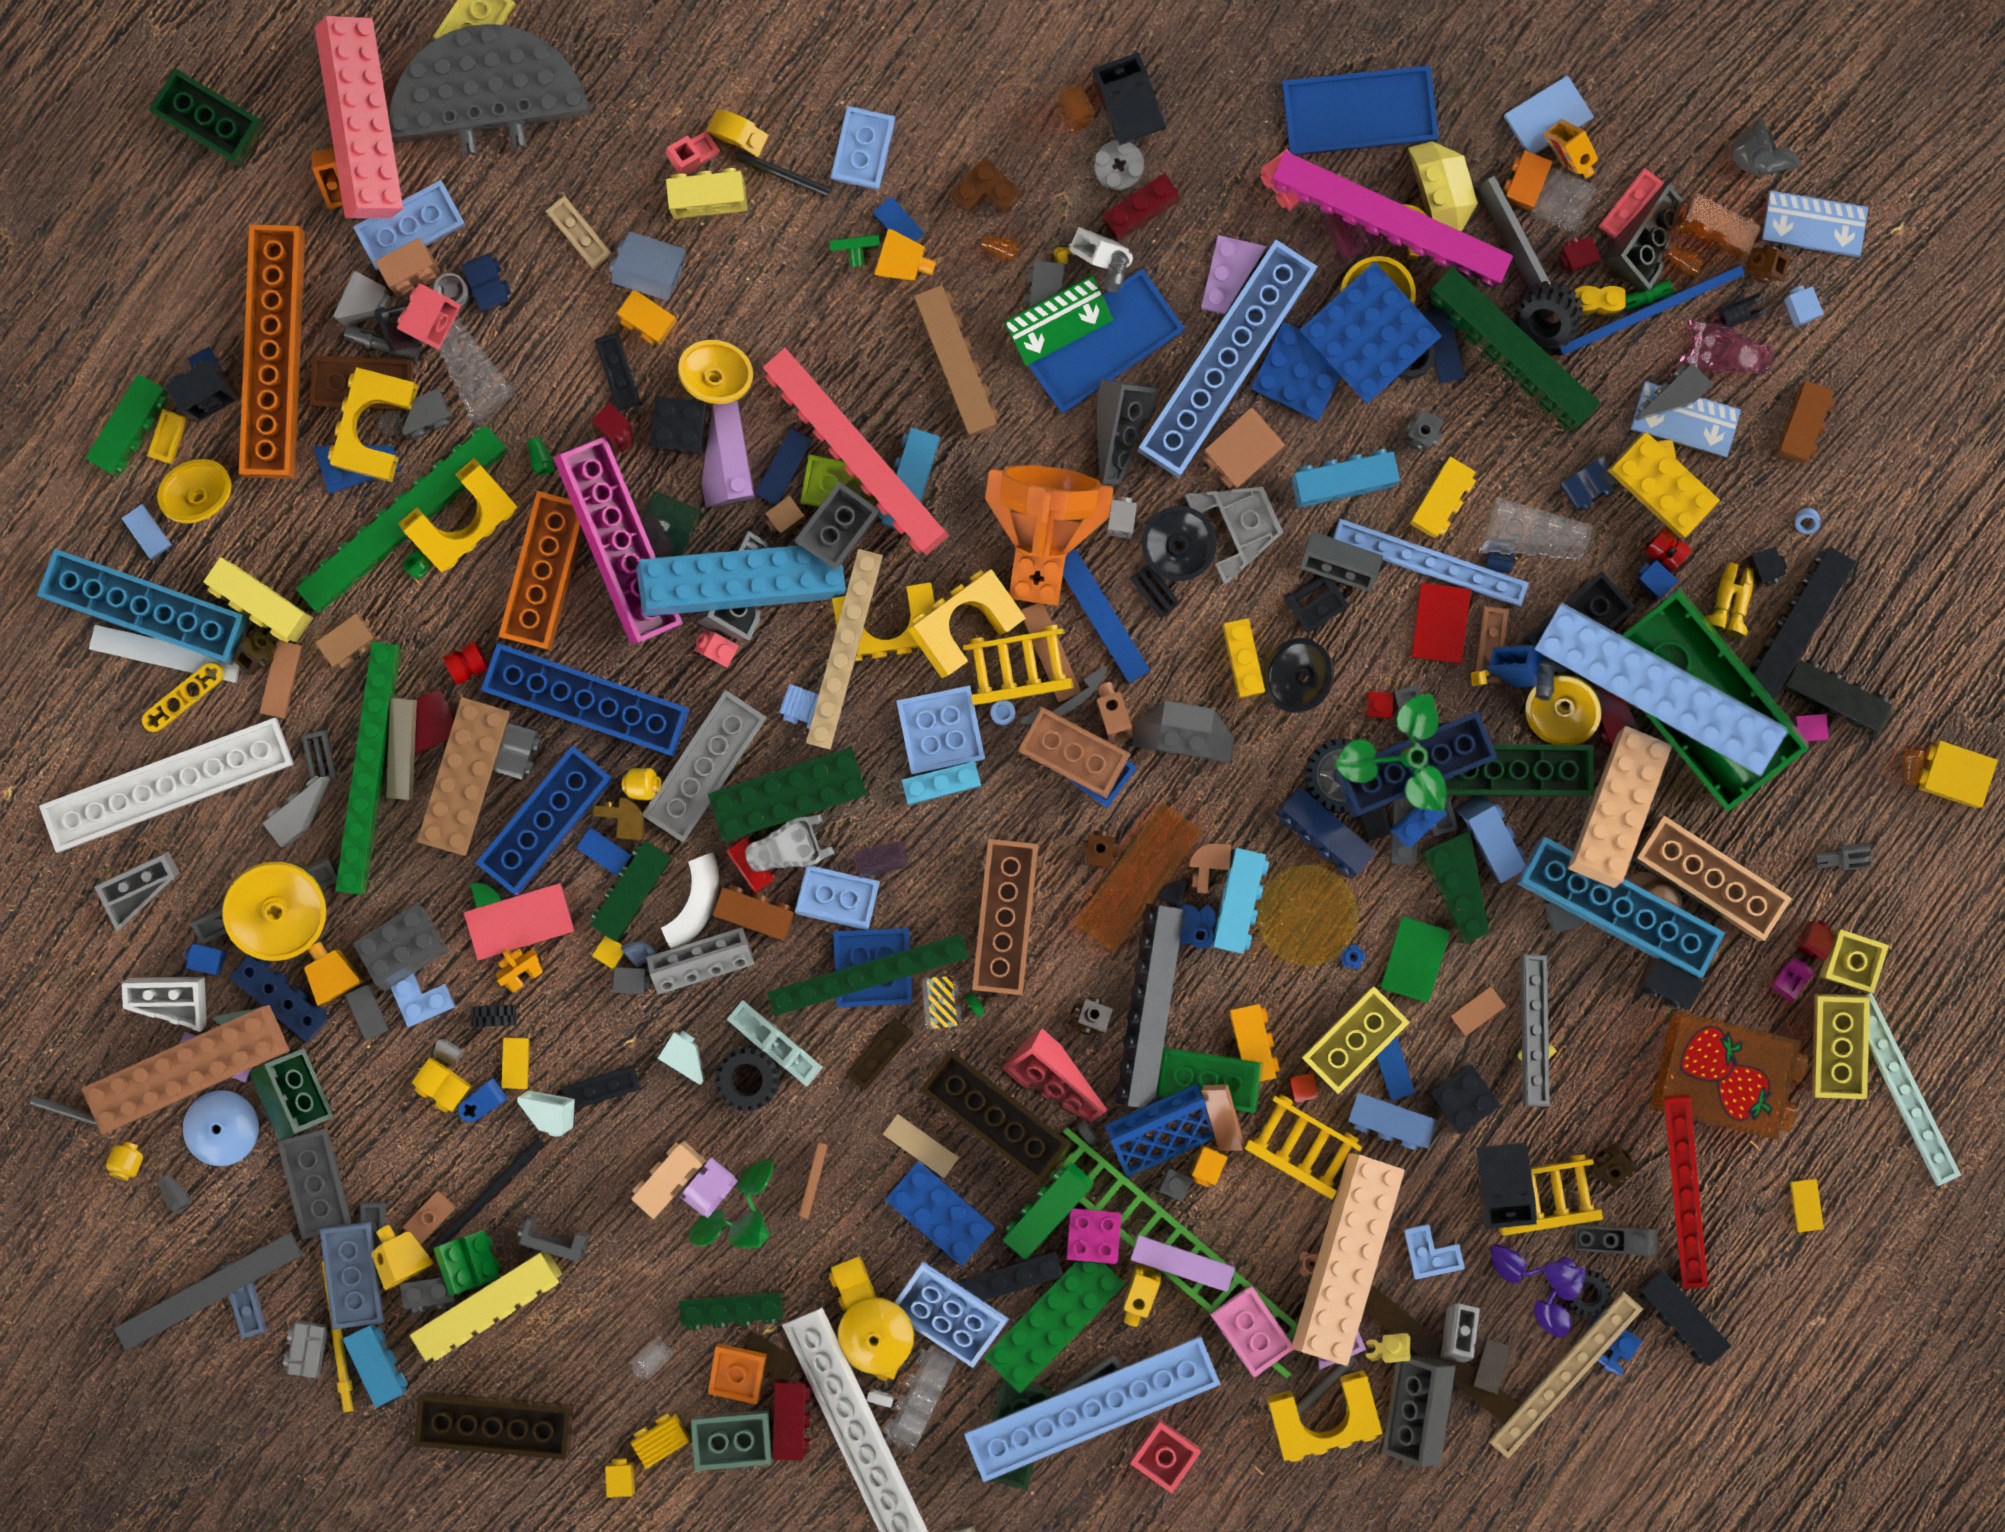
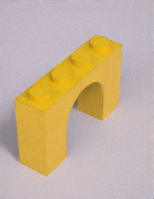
[328,367,419,482]
[398,458,518,573]
[907,569,1026,678]
[832,582,934,662]
[1266,1370,1382,1462]

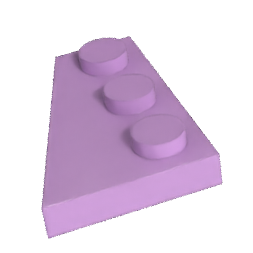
[1201,235,1267,314]

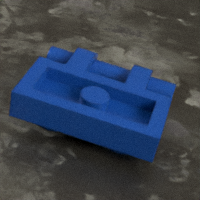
[1585,1313,1642,1376]

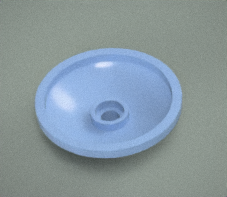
[183,1090,259,1166]

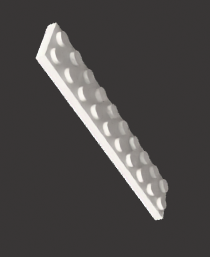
[39,718,294,853]
[782,1308,928,1532]

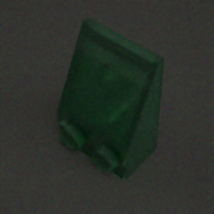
[641,490,702,558]

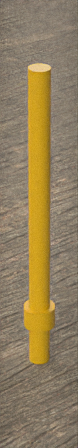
[322,1261,354,1412]

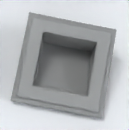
[433,1039,464,1066]

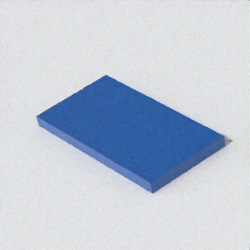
[1282,65,1439,156]
[1028,268,1185,415]

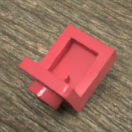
[694,629,739,668]

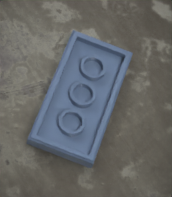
[320,1221,384,1330]

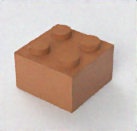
[375,238,441,297]

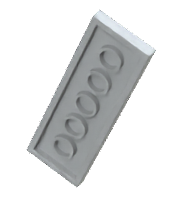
[642,690,767,843]

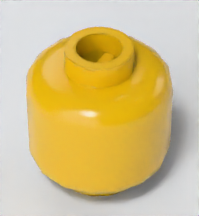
[622,768,661,800]
[106,1141,143,1181]

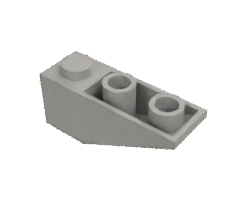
[263,776,330,847]

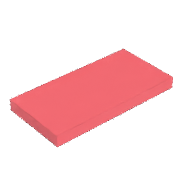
[464,883,575,960]

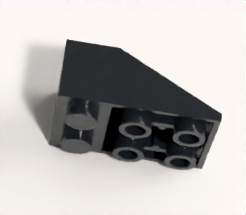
[1092,52,1166,145]
[1476,1142,1537,1229]

